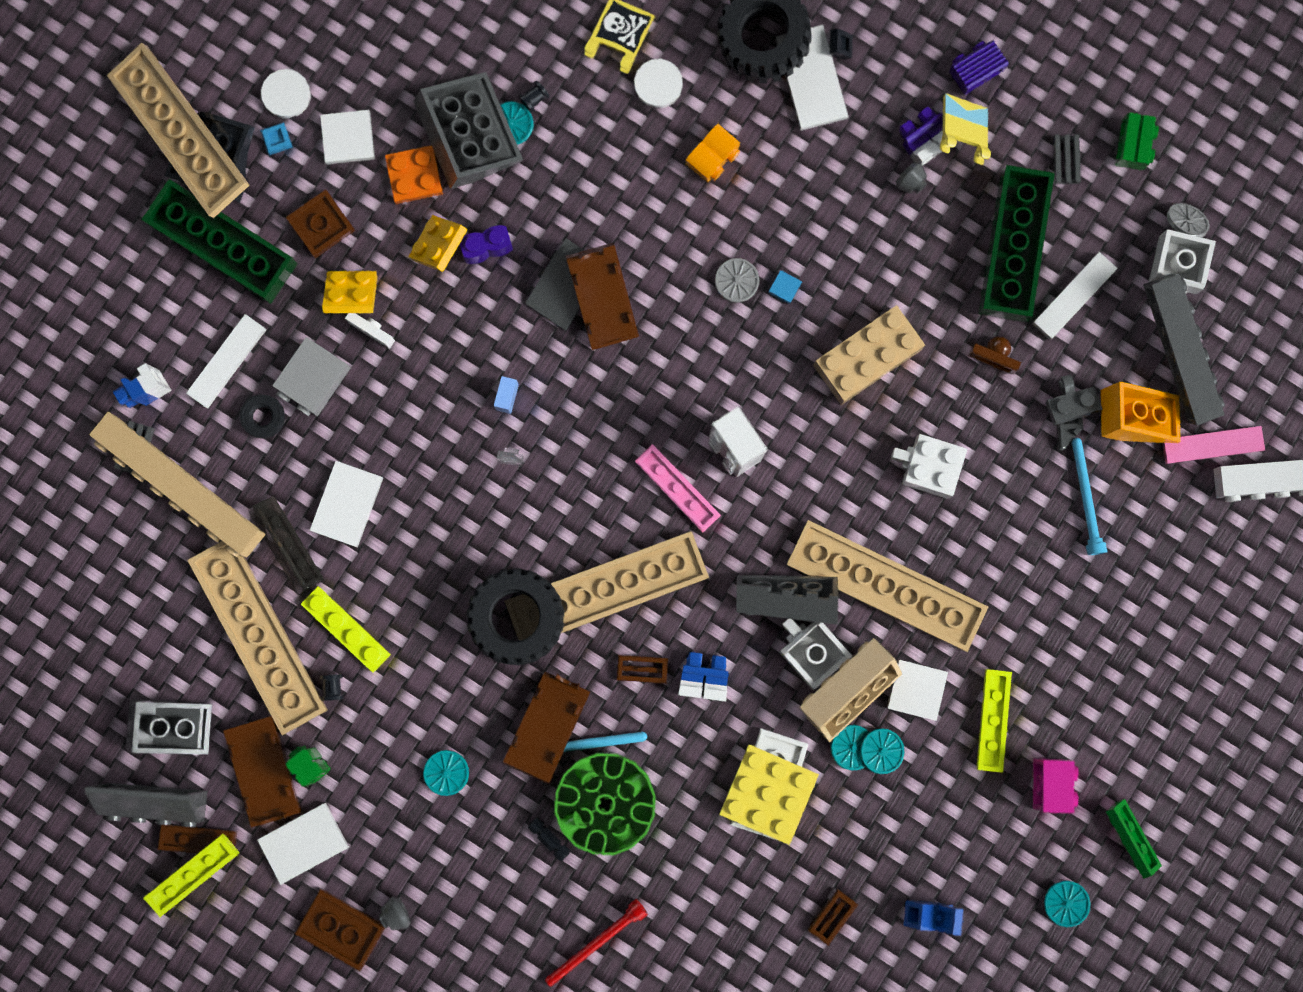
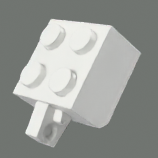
[1149,229,1216,294]
[891,434,967,499]
[779,619,852,690]

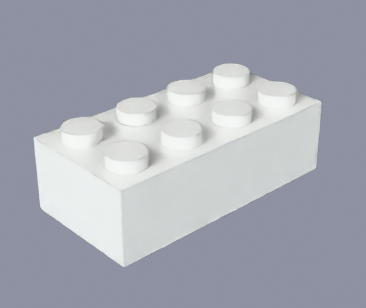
[708,407,767,478]

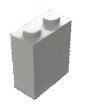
[272,337,351,417]

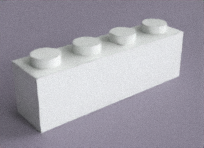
[1213,460,1303,502]

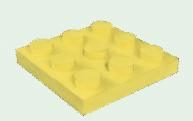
[719,744,819,845]

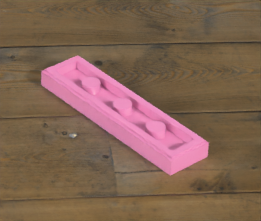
[1162,426,1265,464]
[635,444,721,533]

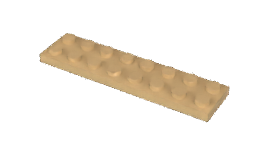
[107,43,249,218]
[786,520,988,652]
[505,531,709,641]
[187,541,328,735]

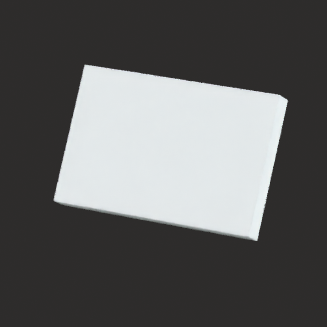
[310,461,383,548]
[258,803,349,885]

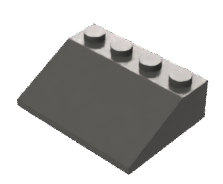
[413,72,523,189]
[85,783,207,827]

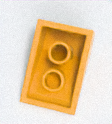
[1101,382,1180,443]

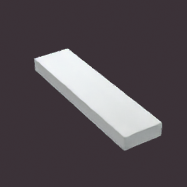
[1032,252,1117,340]
[187,314,266,408]

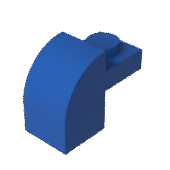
[903,900,963,935]

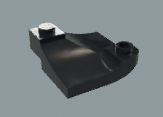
[164,112,255,203]

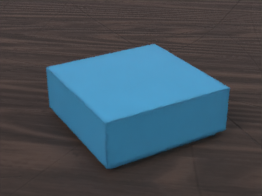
[261,123,293,155]
[768,270,802,304]

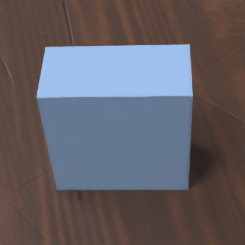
[494,376,519,414]

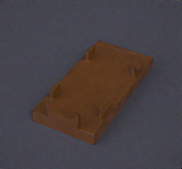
[566,242,639,350]
[503,672,590,784]
[223,716,301,828]

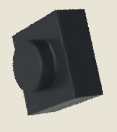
[829,28,853,60]

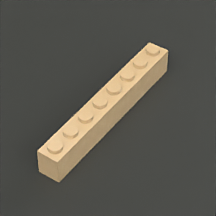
[89,412,266,557]

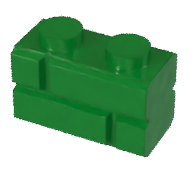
[1115,112,1159,170]
[286,745,331,786]

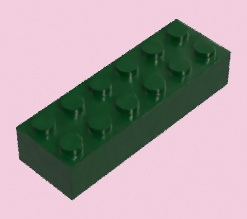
[978,165,1055,322]
[141,179,298,304]

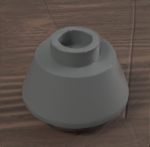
[896,162,927,194]
[379,896,411,930]

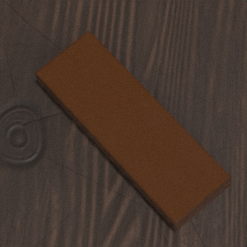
[157,824,237,854]

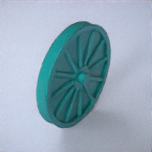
[500,102,533,145]
[831,725,869,771]
[860,729,905,774]
[424,750,469,796]
[1044,881,1091,927]

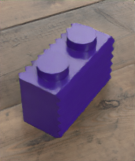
[949,40,1009,95]

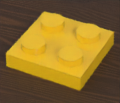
[408,215,467,272]
[322,271,377,313]

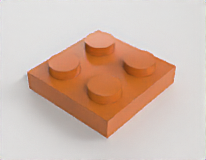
[385,145,443,204]

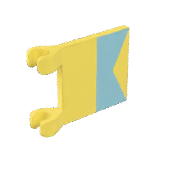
[940,94,991,165]

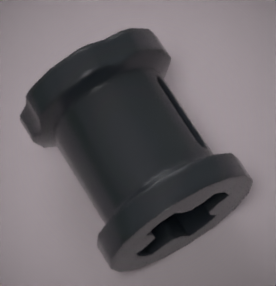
[518,80,550,113]
[320,674,344,701]

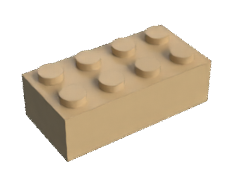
[813,305,925,405]
[800,638,902,742]

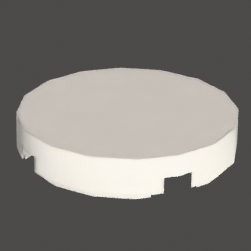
[634,59,683,108]
[261,69,311,119]

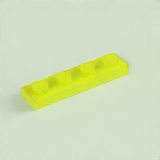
[301,586,391,673]
[976,669,1012,773]
[144,833,239,917]

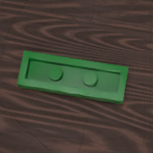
[1106,799,1162,879]

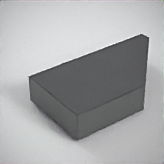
[1057,417,1083,451]

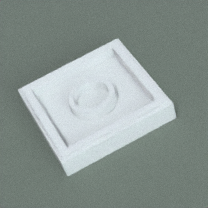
[321,110,375,164]
[887,660,948,721]

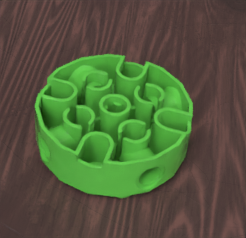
[555,752,655,855]

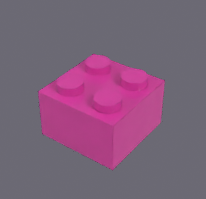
[1033,758,1078,813]

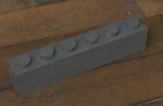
[1143,274,1225,425]

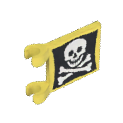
[585,0,655,74]

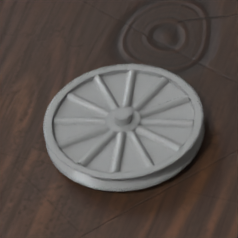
[1167,203,1210,238]
[715,258,759,302]

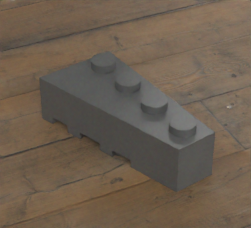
[736,575,838,625]

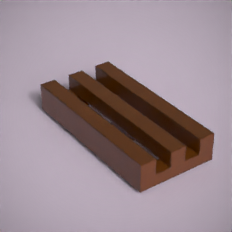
[617,655,668,683]
[807,889,858,946]

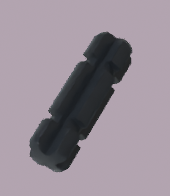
[528,818,571,861]

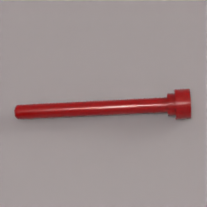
[545,899,648,987]

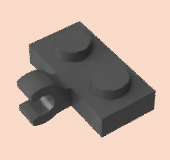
[1046,374,1102,425]

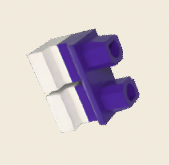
[899,107,943,166]

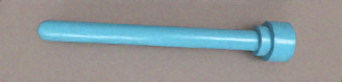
[1072,438,1107,556]
[564,732,647,752]

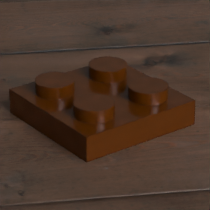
[286,190,355,259]

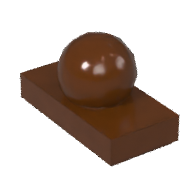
[968,336,1022,375]

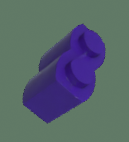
[460,225,513,264]

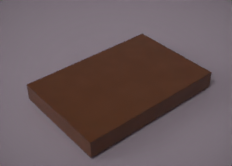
[295,888,385,971]

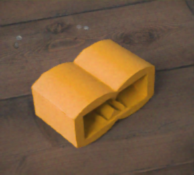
[686,124,740,183]

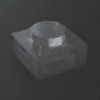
[496,448,524,467]

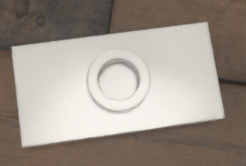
[345,313,395,349]

